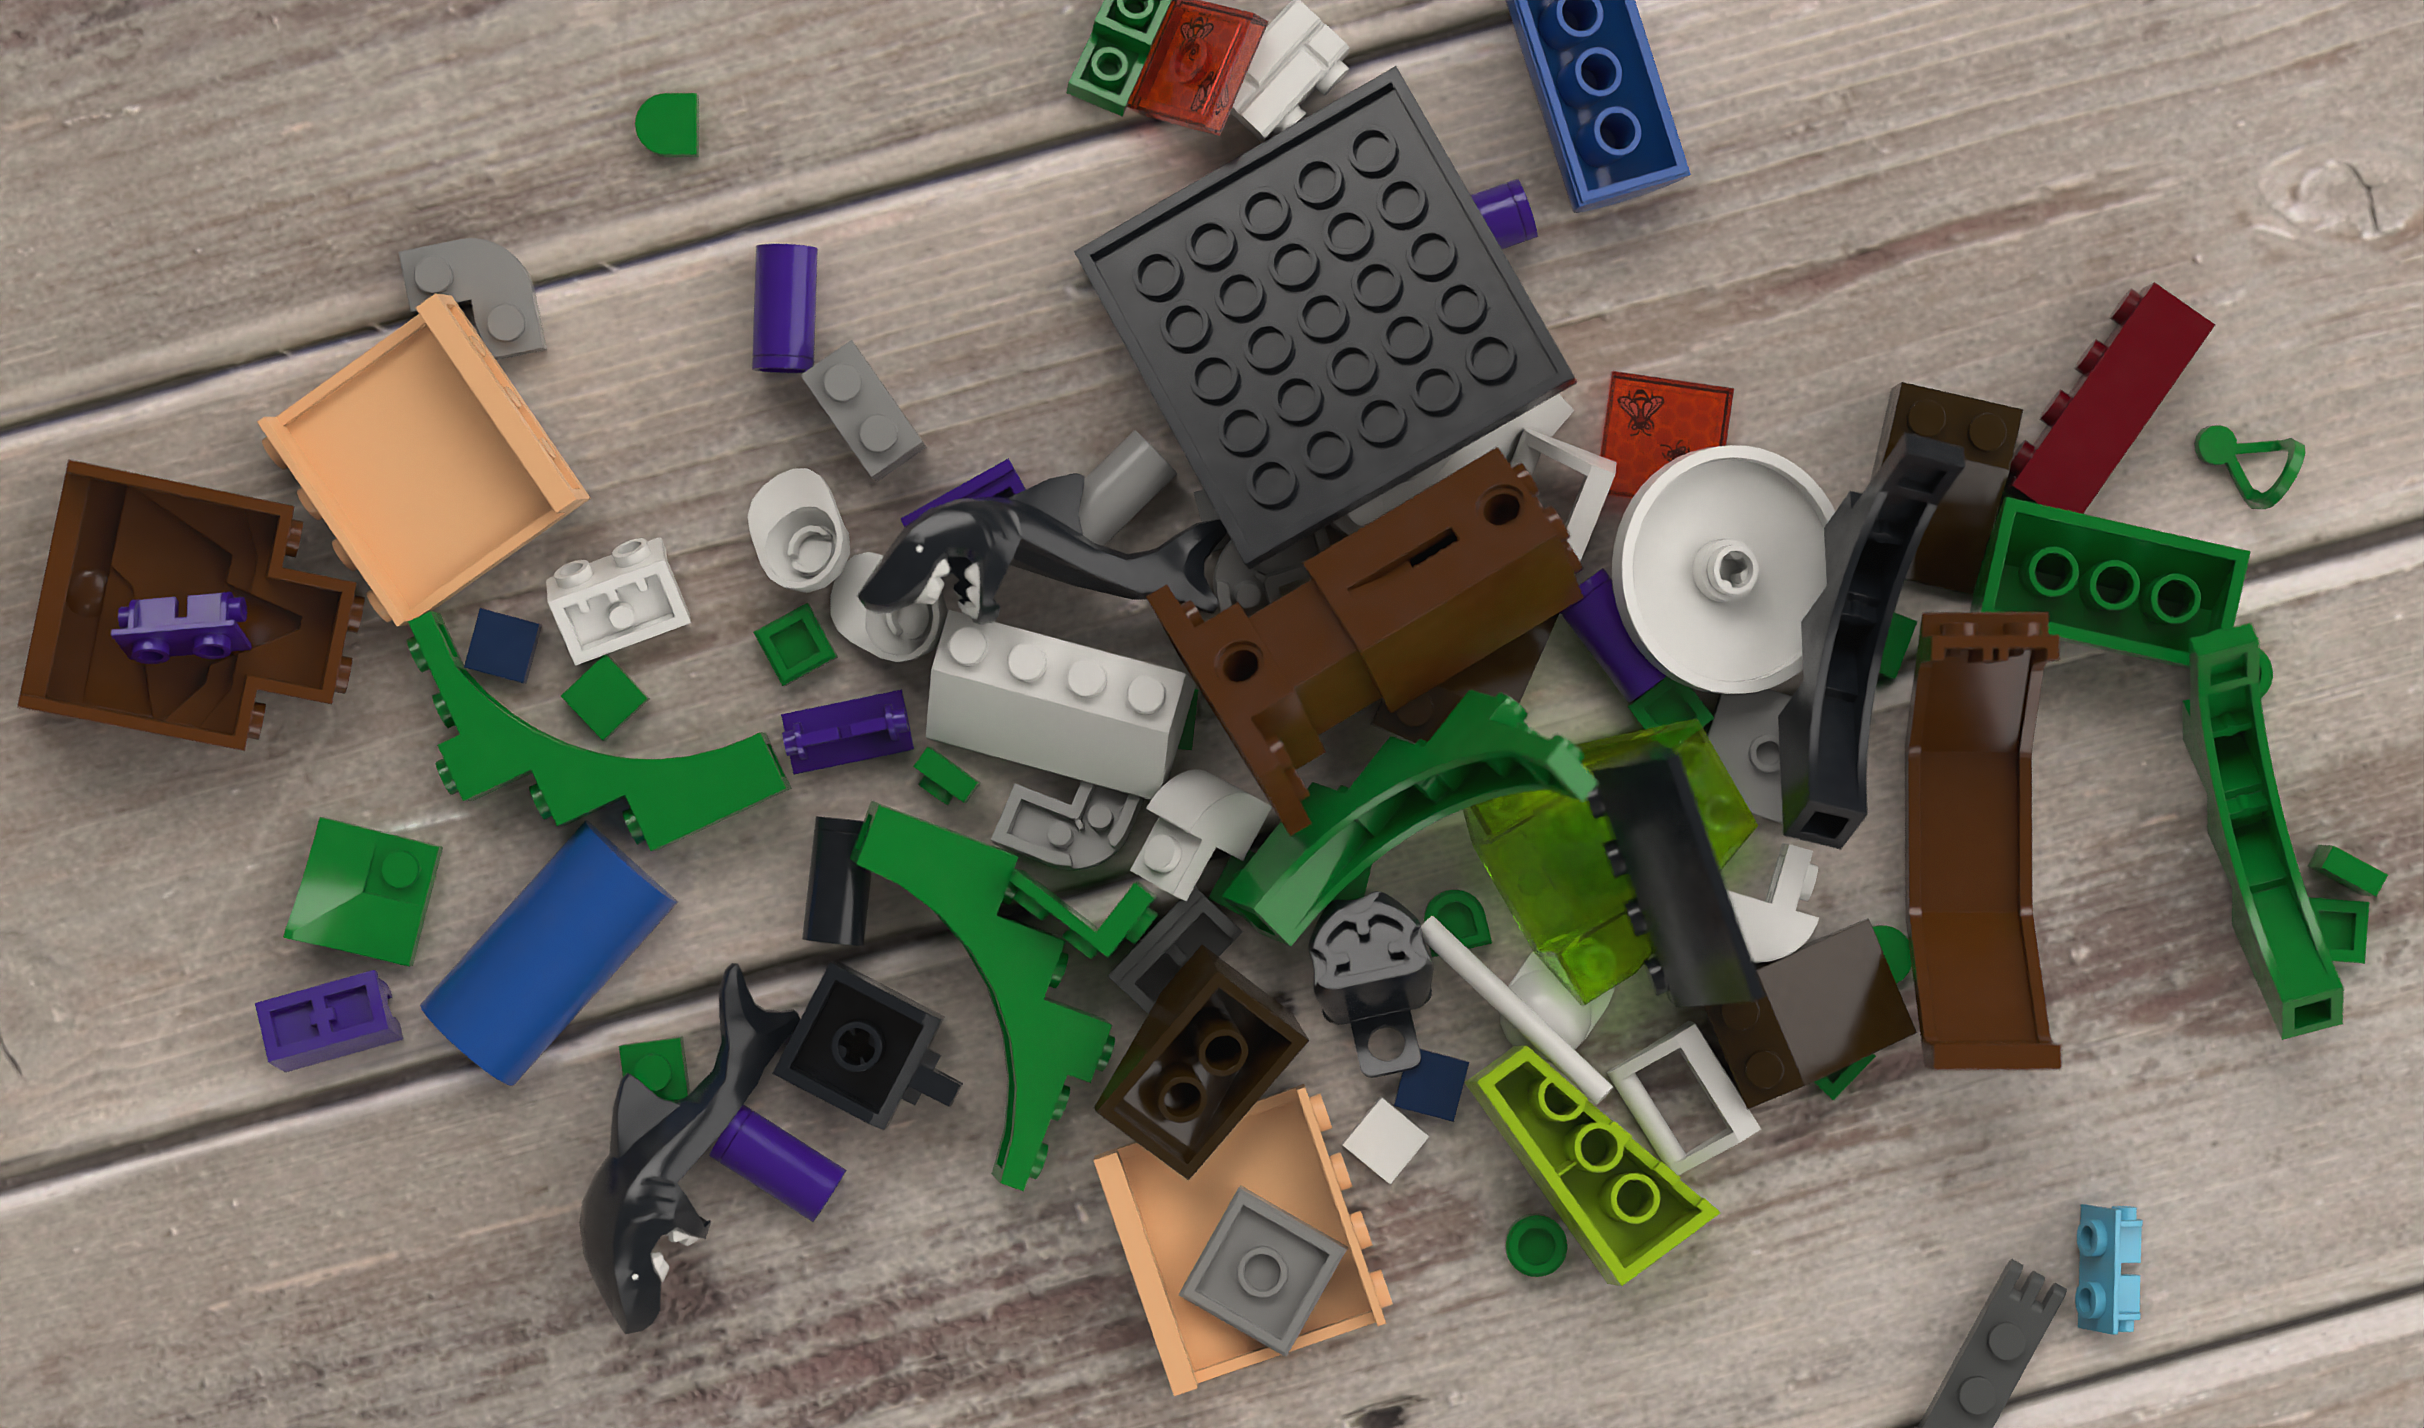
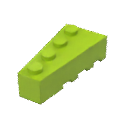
[1464,1045,1721,1286]

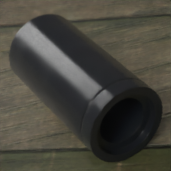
[802,816,872,946]

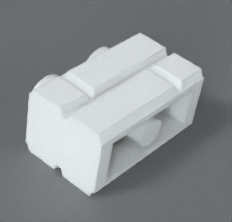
[1211,0,1350,143]

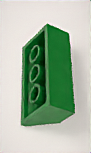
[1970,497,2251,669]

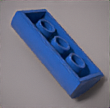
[1505,0,1691,213]
[420,820,678,1086]

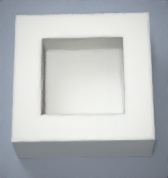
[1342,1096,1429,1184]

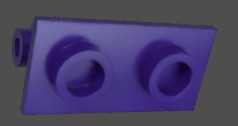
[111,592,252,664]
[781,689,915,775]

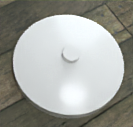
[1612,445,1835,694]

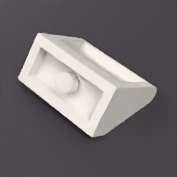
[1510,429,1617,561]
[1607,1021,1761,1176]

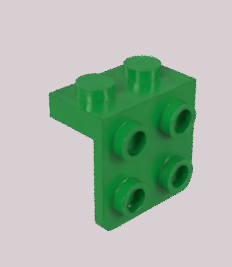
[1010,870,1159,959]

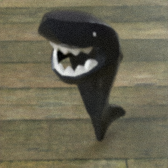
[857,473,1227,624]
[579,963,800,1334]

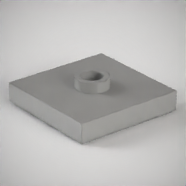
[1690,689,1792,824]
[1178,1186,1348,1357]

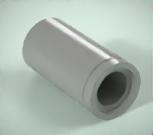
[1079,430,1177,546]

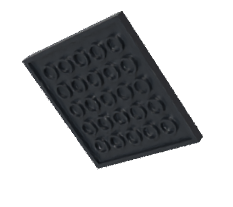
[1074,66,1577,569]

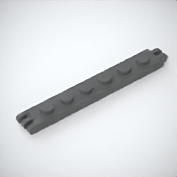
[1917,1259,2067,1428]

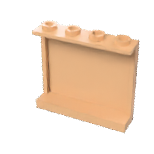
[257,293,591,626]
[1093,1084,1393,1396]

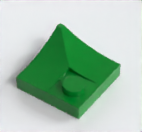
[283,817,443,967]

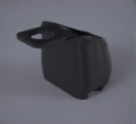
[1308,891,1434,1078]

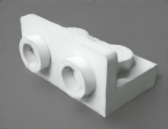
[546,538,691,666]

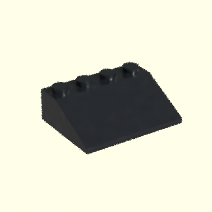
[1585,741,1765,1007]

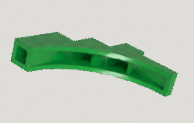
[849,800,1115,1192]

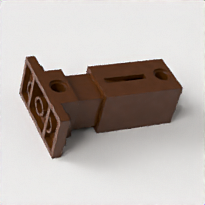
[1146,446,1584,836]

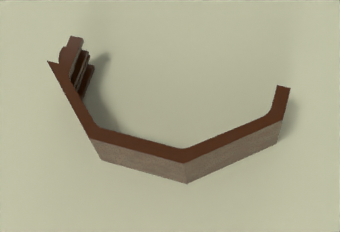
[1905,612,2062,1070]

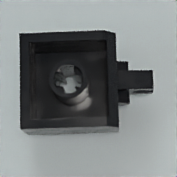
[772,960,963,1130]

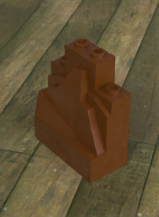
[17,459,365,751]

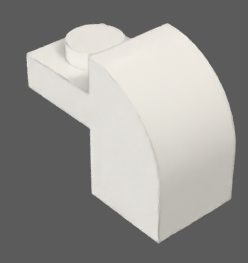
[1130,769,1272,901]
[1728,843,1819,962]

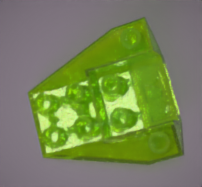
[1463,718,1758,1005]

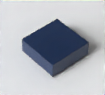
[464,608,542,684]
[1393,1048,1469,1122]

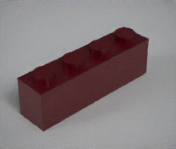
[2004,282,2215,514]

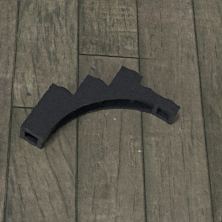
[1778,432,1965,850]

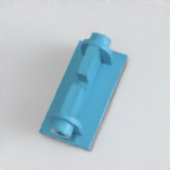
[2075,1204,2143,1335]

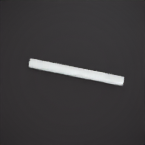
[1421,916,1613,1105]

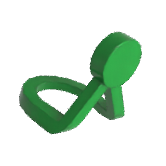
[2194,425,2306,509]

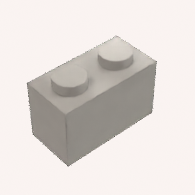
[800,340,927,482]

